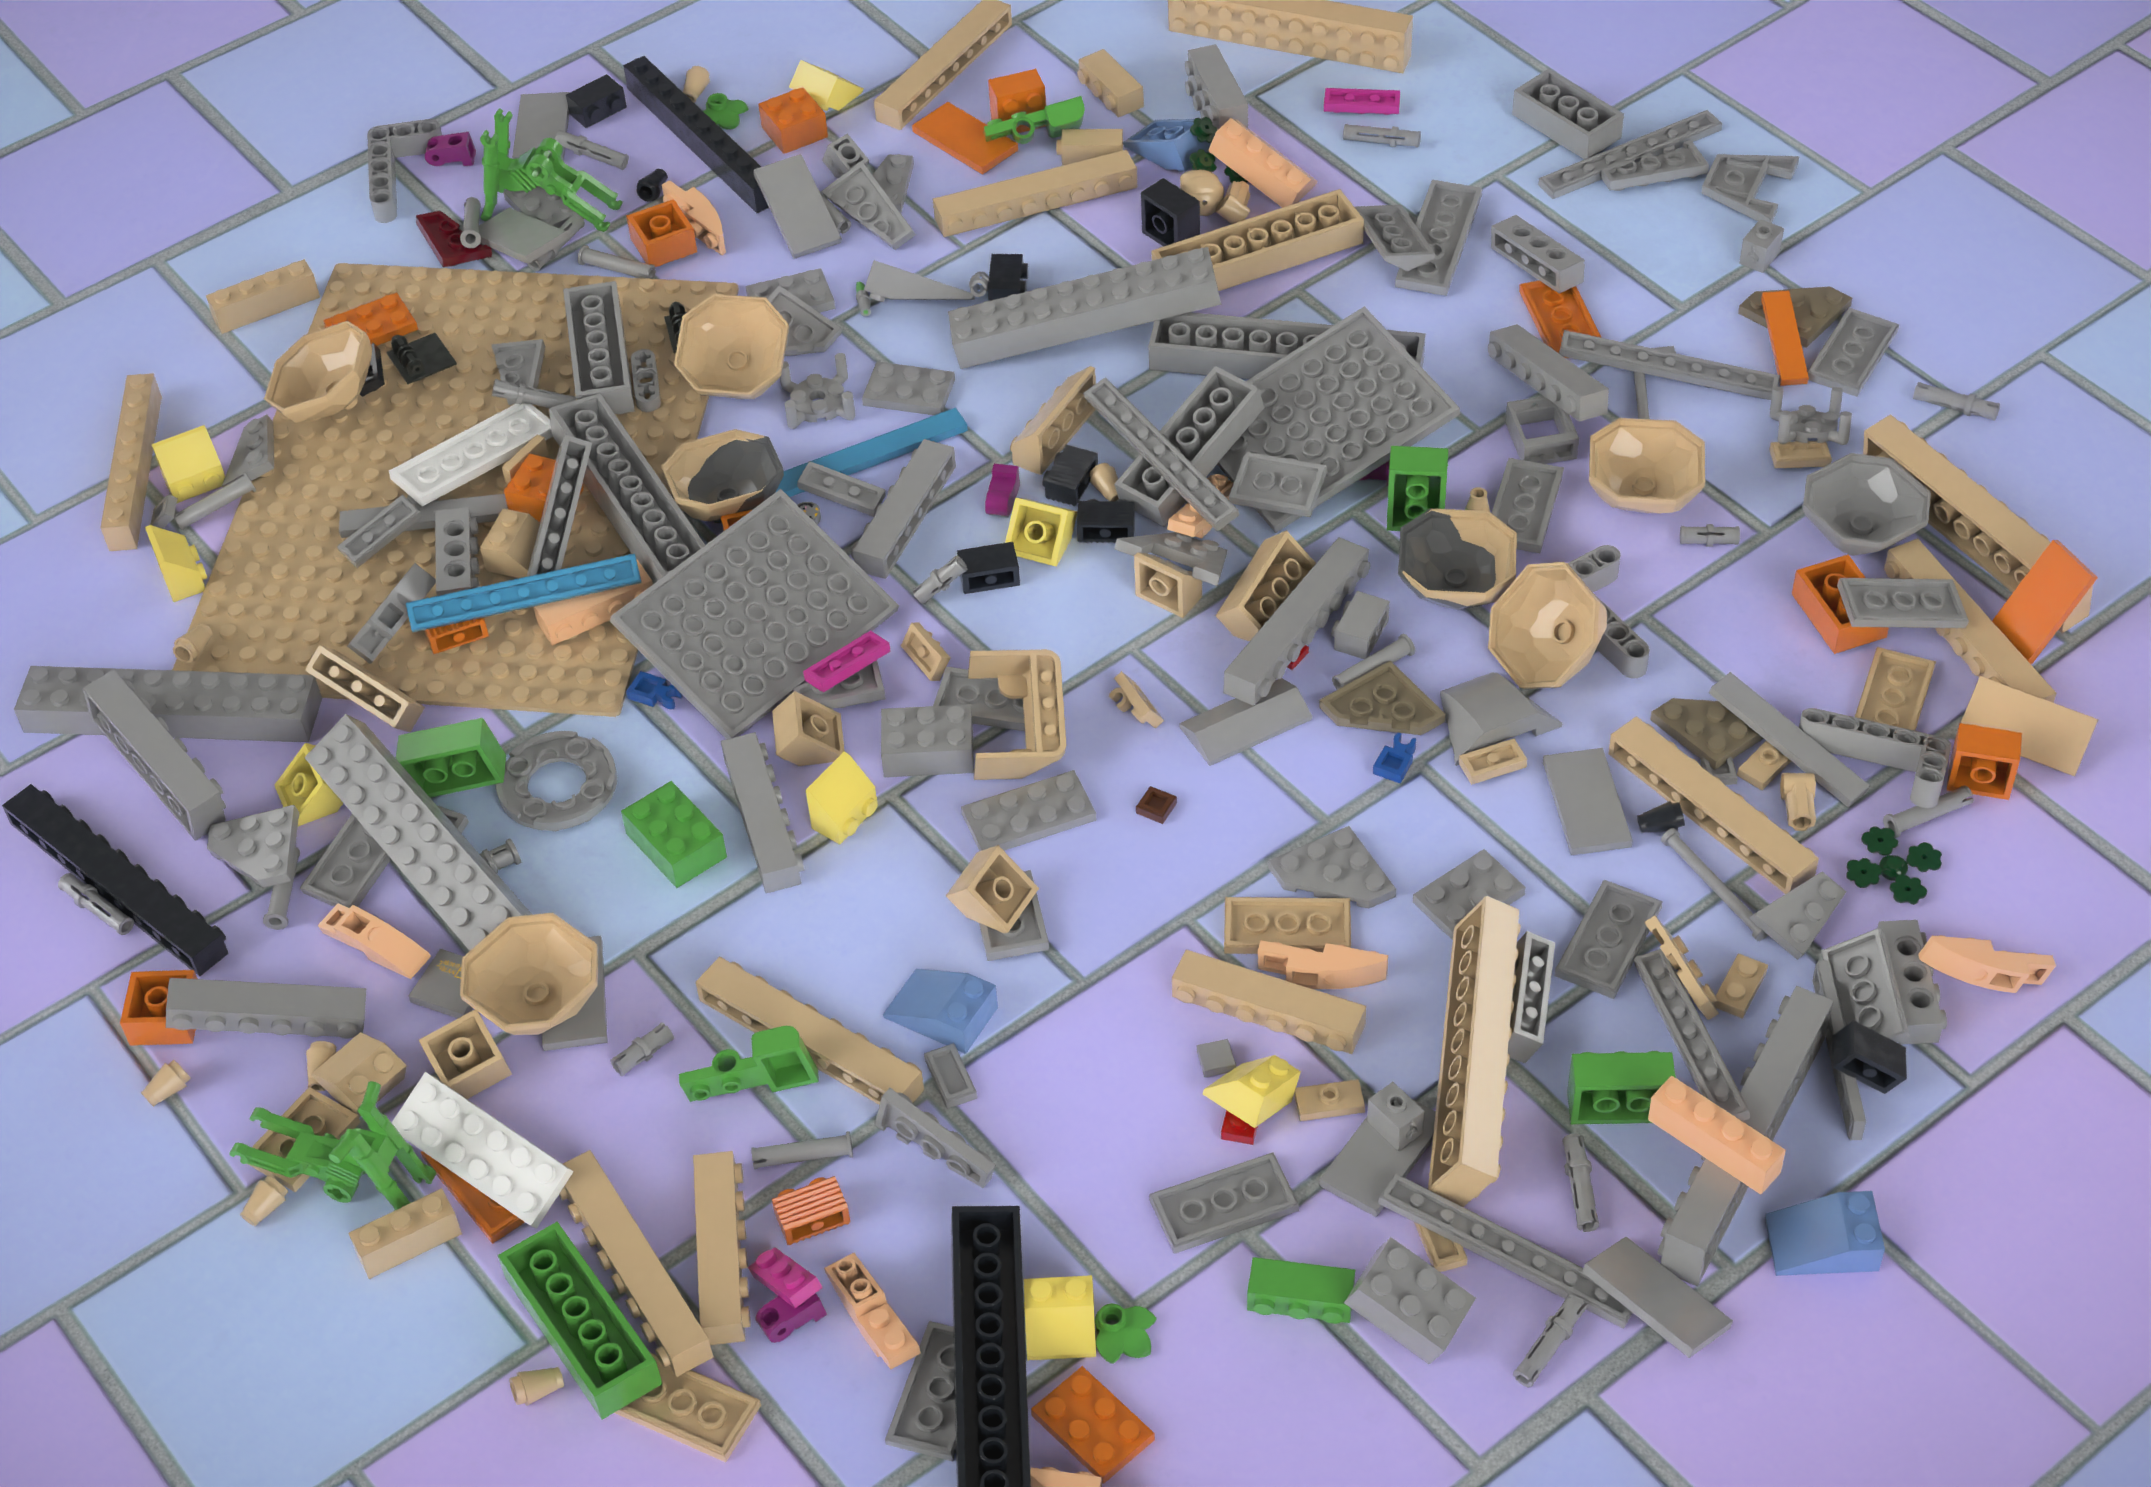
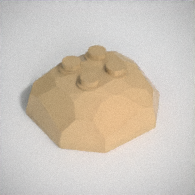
[674,294,789,399]
[264,321,372,423]
[1589,418,1705,514]
[1488,562,1607,689]
[460,913,598,1035]

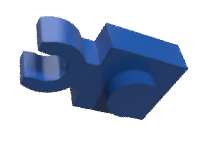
[626,671,683,709]
[1373,732,1416,784]

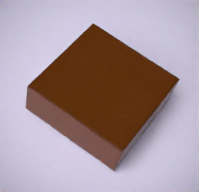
[1136,786,1177,824]

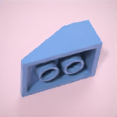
[1123,119,1211,172]
[883,969,998,1054]
[1765,1191,1885,1276]

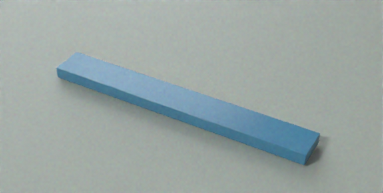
[775,408,968,497]
[406,554,641,632]

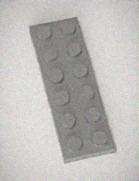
[1395,180,1482,296]

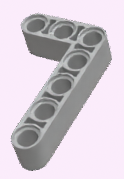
[367,119,442,223]
[1567,545,1650,678]
[1799,708,1951,808]

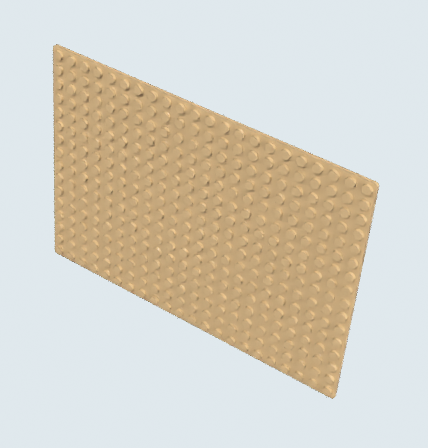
[172,263,739,717]

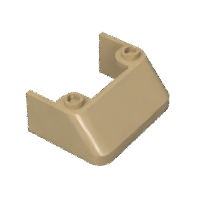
[968,649,1066,780]

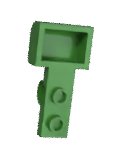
[983,96,1085,144]
[679,1026,819,1102]

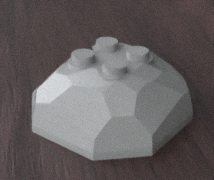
[1803,453,1931,556]

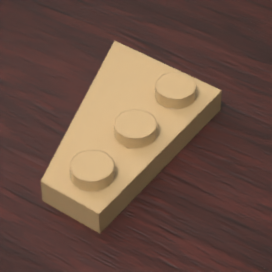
[1645,916,1719,1020]

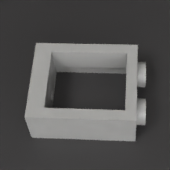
[1505,396,1579,464]

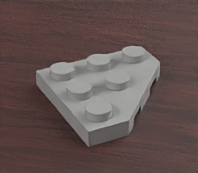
[767,285,842,356]
[207,805,299,888]
[1268,826,1396,909]

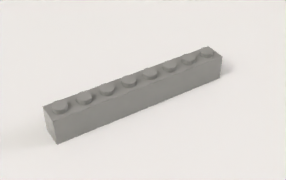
[1223,537,1370,706]

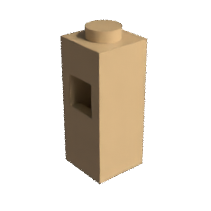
[1056,129,1123,165]

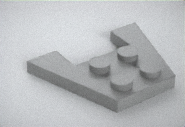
[1701,154,1799,223]
[1114,532,1227,586]

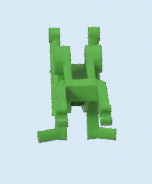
[480,108,623,232]
[229,1081,436,1211]

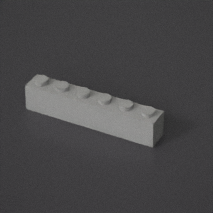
[1488,324,1609,422]
[527,435,592,577]
[851,439,956,579]
[721,732,804,893]
[166,978,366,1039]

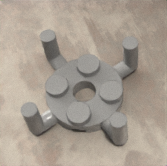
[780,353,855,429]
[1770,386,1852,445]

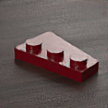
[416,210,492,267]

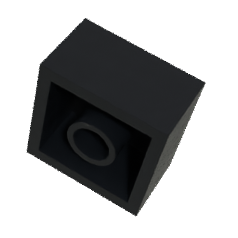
[1141,178,1200,247]

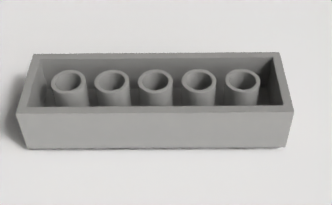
[563,281,635,414]
[1114,366,1264,527]
[83,669,226,841]

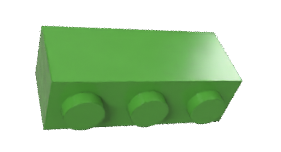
[1247,1257,1355,1324]

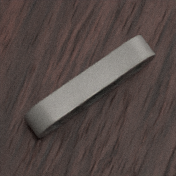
[631,349,661,412]

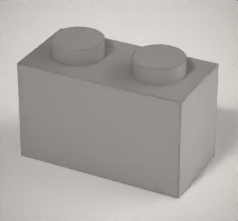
[1331,591,1390,659]

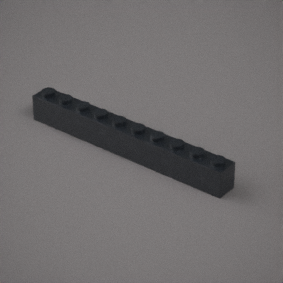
[623,56,769,213]
[2,784,229,977]

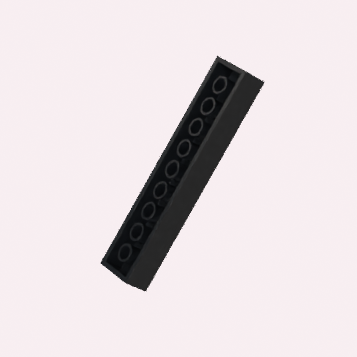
[951,1206,1031,1487]

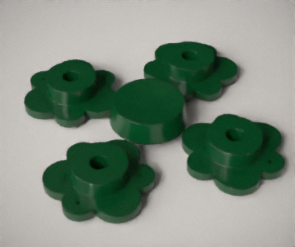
[1189,117,1248,183]
[1846,826,1942,905]

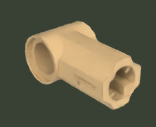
[1216,181,1250,224]
[1780,773,1816,831]

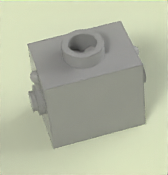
[822,133,869,179]
[1739,219,1784,273]
[1367,1082,1425,1151]

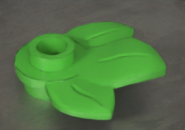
[703,93,749,129]
[1095,1303,1157,1364]

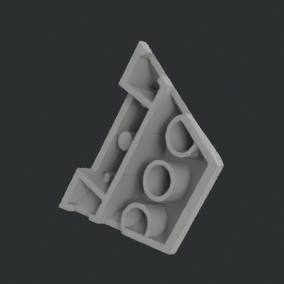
[1440,672,1562,766]

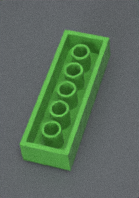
[497,1221,663,1420]

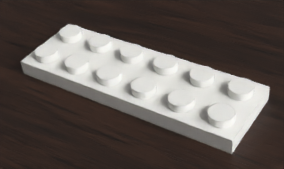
[389,402,553,506]
[392,1072,574,1229]

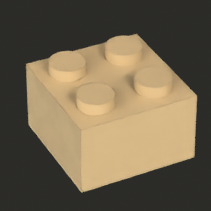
[419,1010,512,1099]

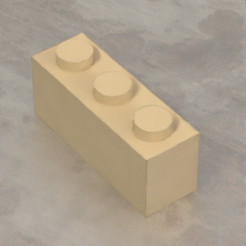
[1077,49,1144,118]
[348,1188,462,1279]

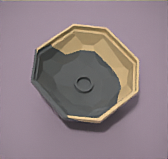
[661,429,784,524]
[1398,508,1517,610]

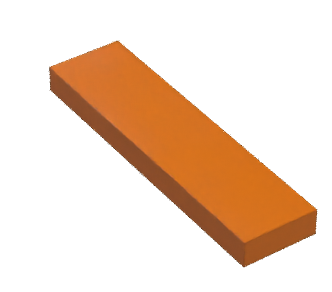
[1761,291,1809,386]

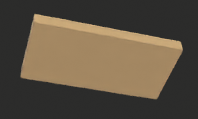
[1855,647,1936,731]
[1961,676,2098,777]
[1224,897,1351,954]
[614,1352,761,1462]

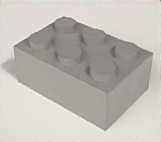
[881,704,974,777]
[1344,1237,1476,1364]

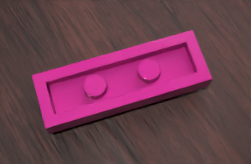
[1324,88,1400,115]
[803,630,891,693]
[748,1247,823,1308]

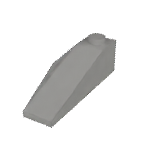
[864,260,976,302]

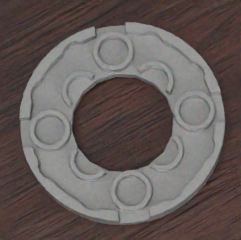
[496,731,617,831]

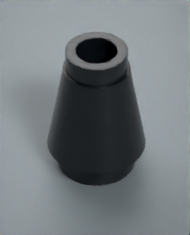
[636,169,668,202]
[1637,801,1685,833]

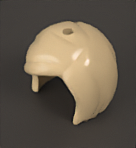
[1180,170,1224,216]

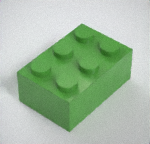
[1387,446,1448,531]
[396,718,506,797]
[621,781,727,888]
[1567,1051,1676,1124]

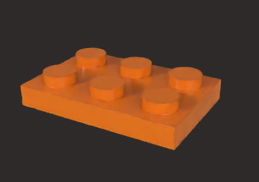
[323,292,418,346]
[1031,1366,1155,1484]

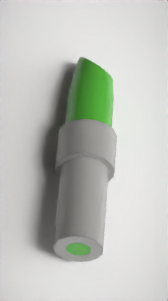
[856,282,871,316]

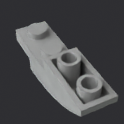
[347,563,436,664]

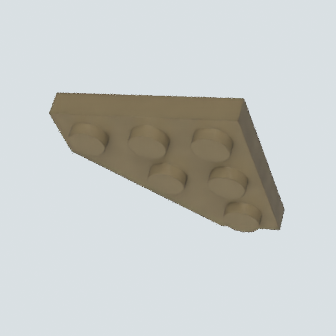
[1738,286,1853,348]
[1319,661,1446,735]
[1650,698,1764,770]

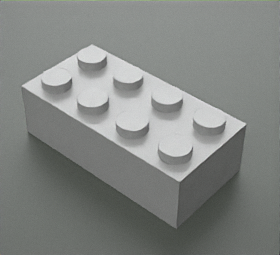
[1185,44,1248,130]
[1512,69,1624,160]

